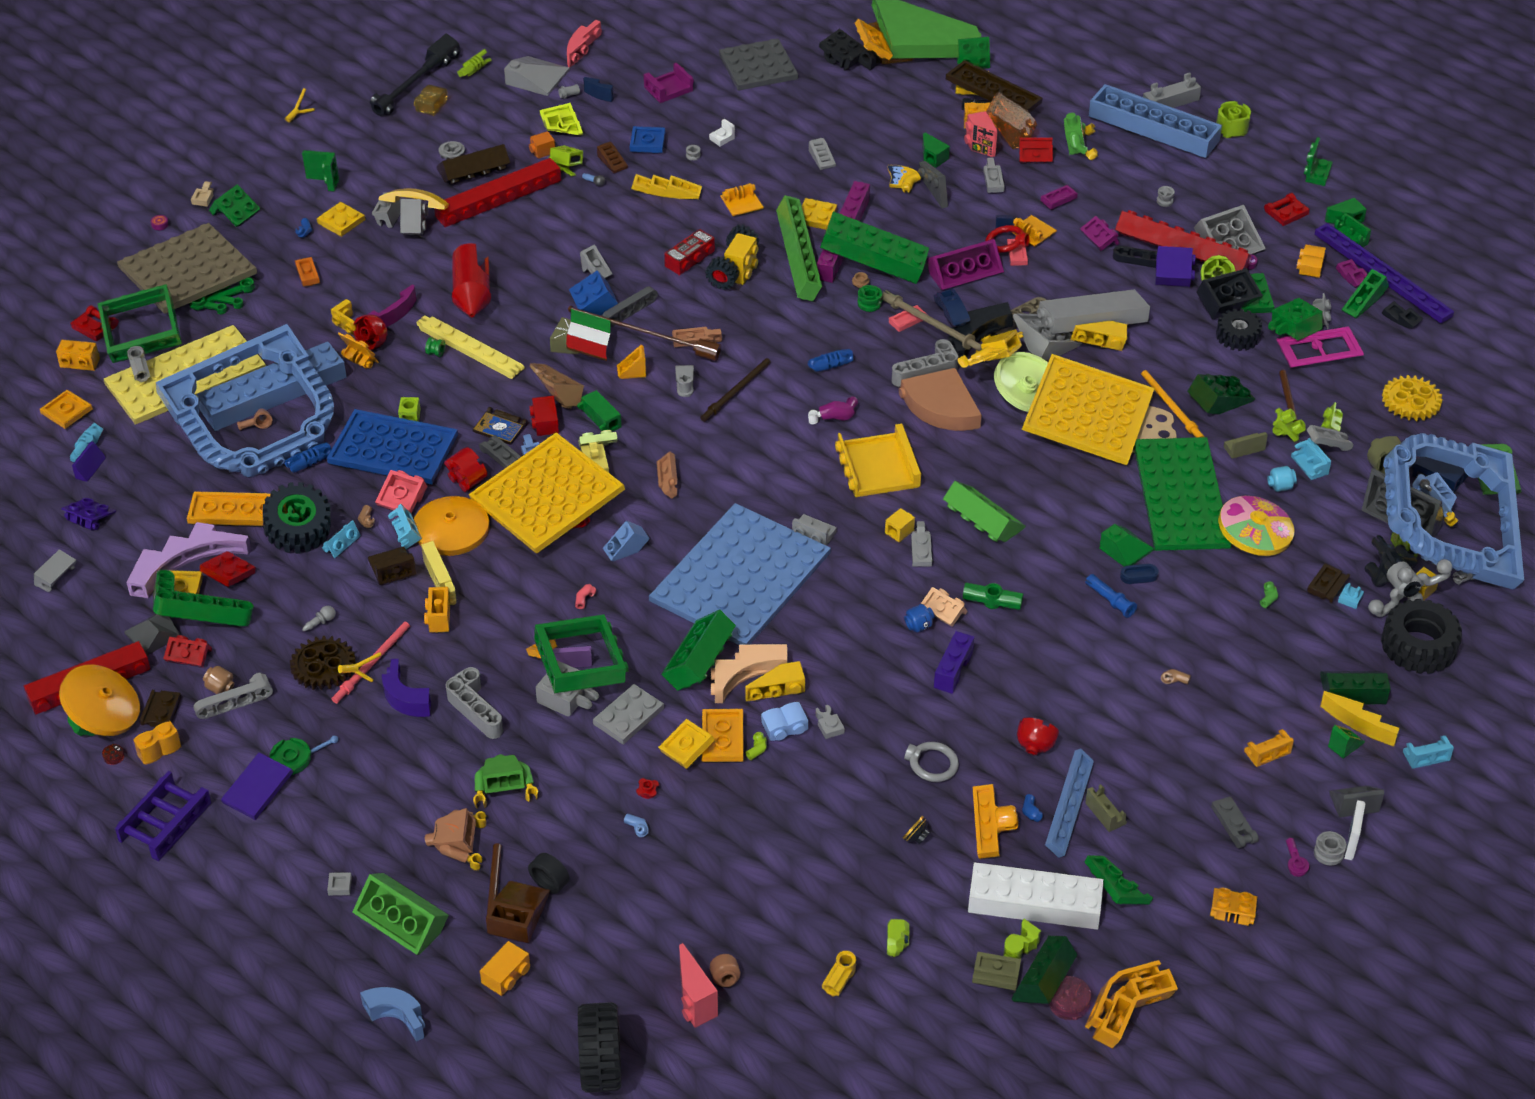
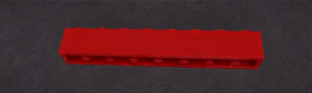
[434,158,561,227]
[1115,210,1252,271]

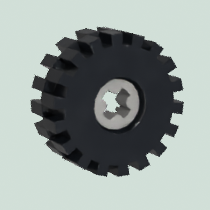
[1216,309,1262,351]

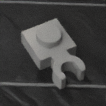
[816,705,845,739]

